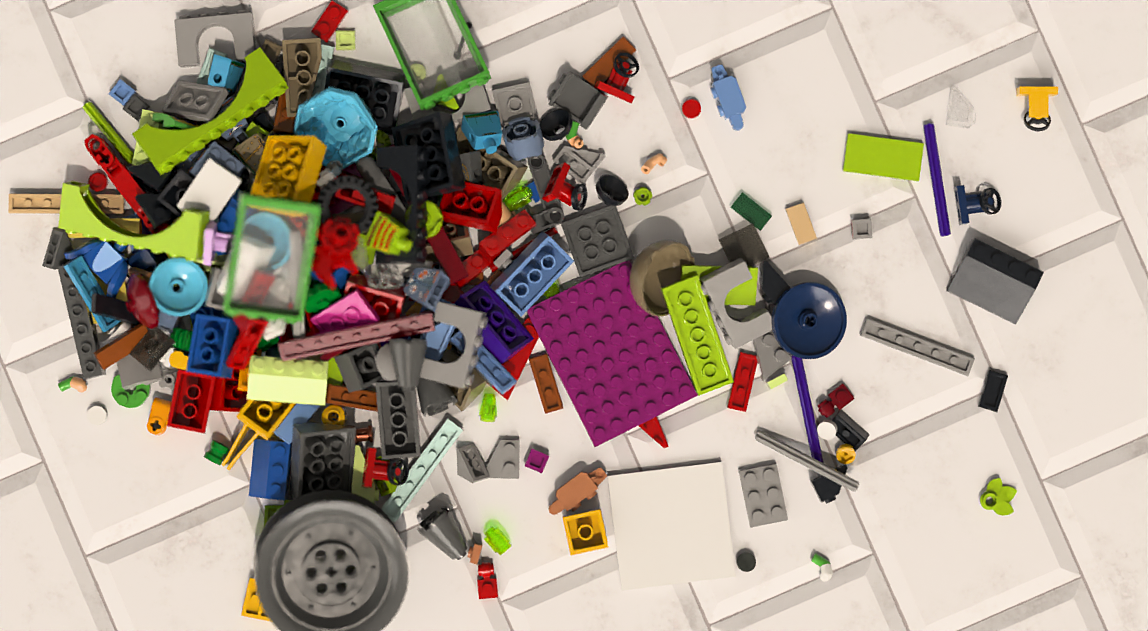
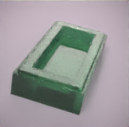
[730,193,772,231]

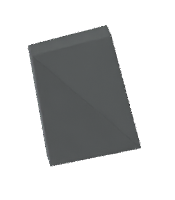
[42,230,74,270]

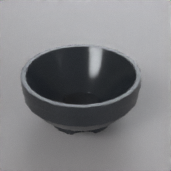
[540,109,573,141]
[596,174,629,206]

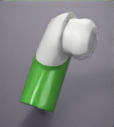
[811,553,833,581]

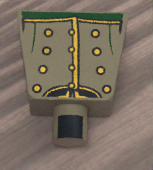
[231,130,278,176]

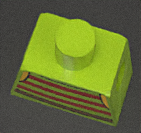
[363,211,412,255]

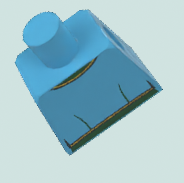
[208,54,246,93]
[461,110,502,154]

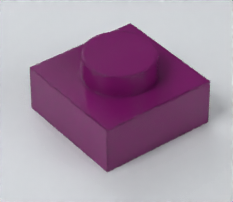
[525,449,549,473]

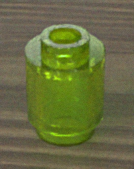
[504,185,533,211]
[484,526,512,555]

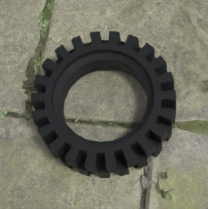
[317,176,378,234]

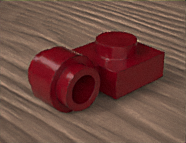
[817,383,855,418]

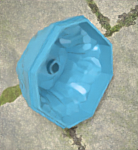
[294,87,377,169]

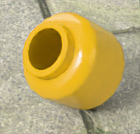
[322,405,347,425]

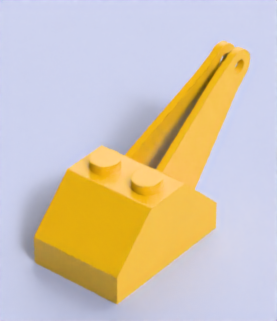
[222,400,296,470]

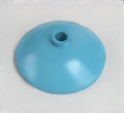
[149,258,208,316]

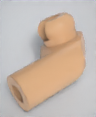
[641,153,667,174]

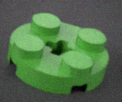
[111,374,151,408]

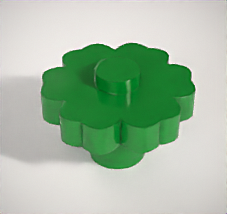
[304,279,341,314]

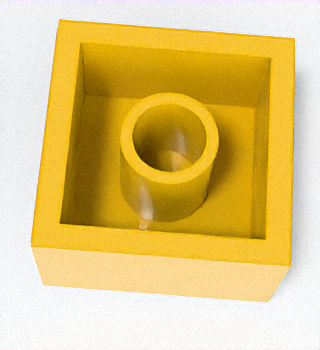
[563,509,608,555]

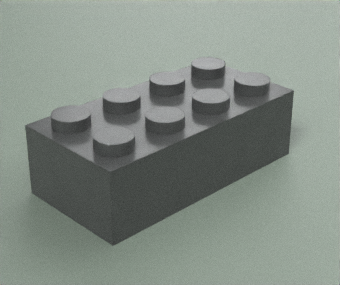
[375,380,421,460]

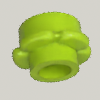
[633,187,652,205]

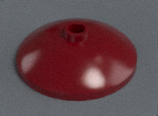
[126,273,159,329]

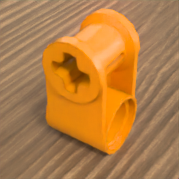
[147,397,172,435]

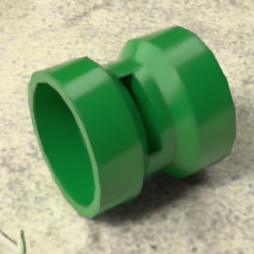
[203,440,230,465]

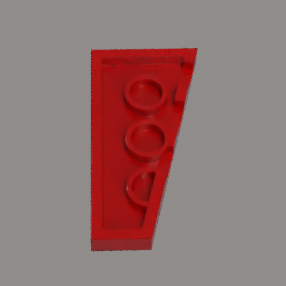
[487,318,539,401]

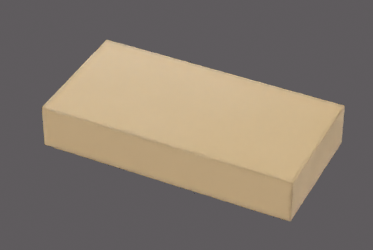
[785,203,817,245]

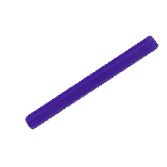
[923,123,951,237]
[791,356,824,463]

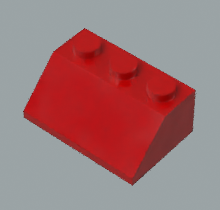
[439,182,502,233]
[344,274,406,321]
[167,369,216,434]
[210,369,249,412]

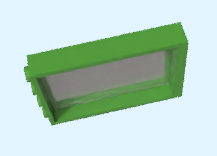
[373,0,491,110]
[222,192,321,324]

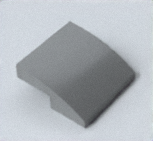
[117,344,163,390]

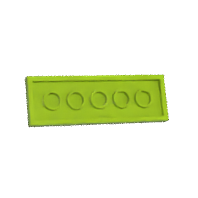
[660,274,734,396]

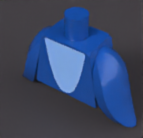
[64,238,129,299]

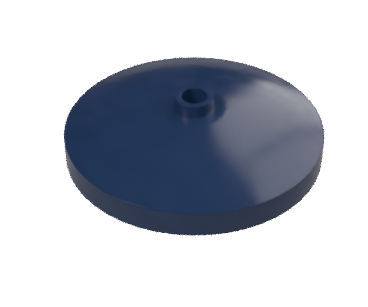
[772,282,847,359]

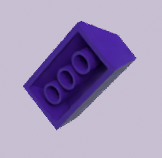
[455,281,534,365]

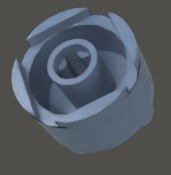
[502,117,544,161]

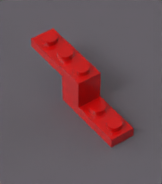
[319,165,397,215]
[456,209,536,289]
[225,270,275,371]

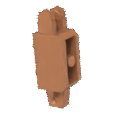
[548,467,607,515]

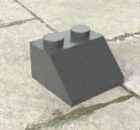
[334,343,383,393]

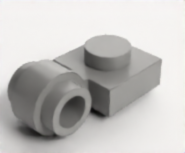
[316,160,343,188]

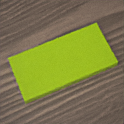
[843,133,924,182]
[681,265,758,305]

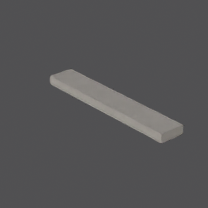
[860,318,975,376]

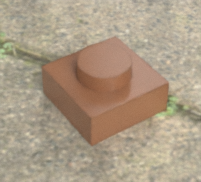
[467,543,483,564]

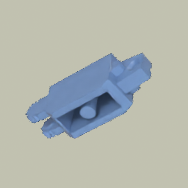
[710,64,746,131]

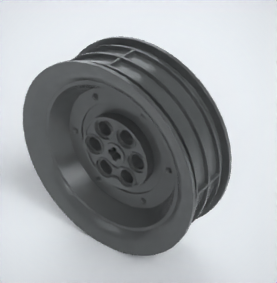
[253,490,409,631]

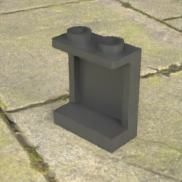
[548,71,609,130]

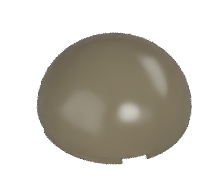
[629,240,695,316]

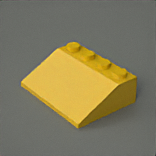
[248,136,327,217]

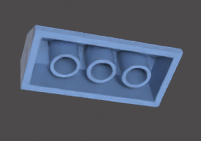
[489,231,574,317]

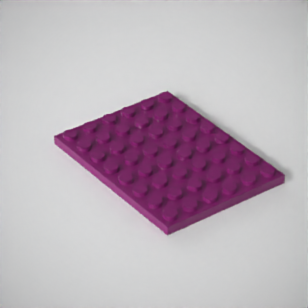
[526,260,698,447]

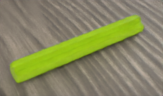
[83,101,134,165]

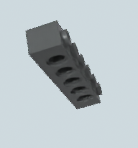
[57,265,106,379]

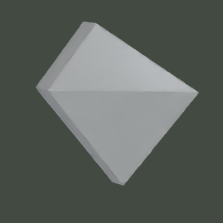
[456,444,490,483]

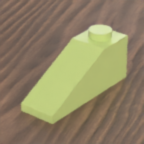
[351,445,380,504]

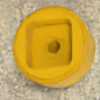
[836,444,856,464]

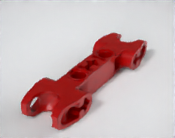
[84,134,171,234]
[268,211,359,290]

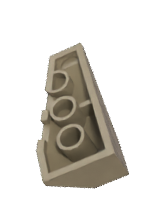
[282,38,322,117]
[455,127,528,199]
[439,348,487,412]

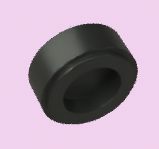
[736,552,756,572]

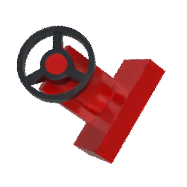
[594,53,639,104]
[542,162,587,211]
[362,448,409,488]

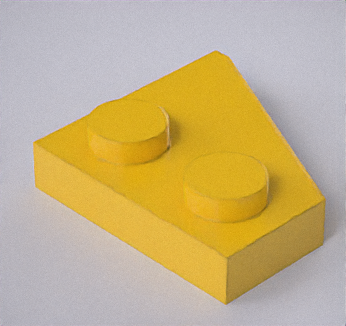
[241,577,271,622]

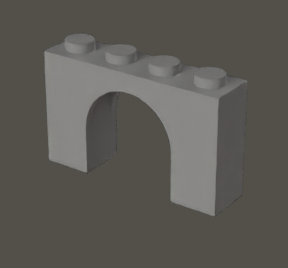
[174,10,256,68]
[404,65,491,125]
[700,257,772,349]
[420,302,488,389]

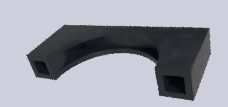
[375,145,428,265]

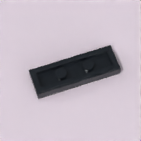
[91,293,140,326]

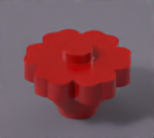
[320,217,360,257]

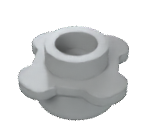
[159,369,177,390]

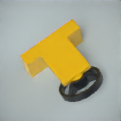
[1017,86,1058,132]

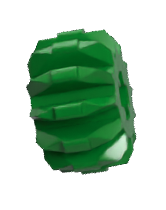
[170,328,193,351]

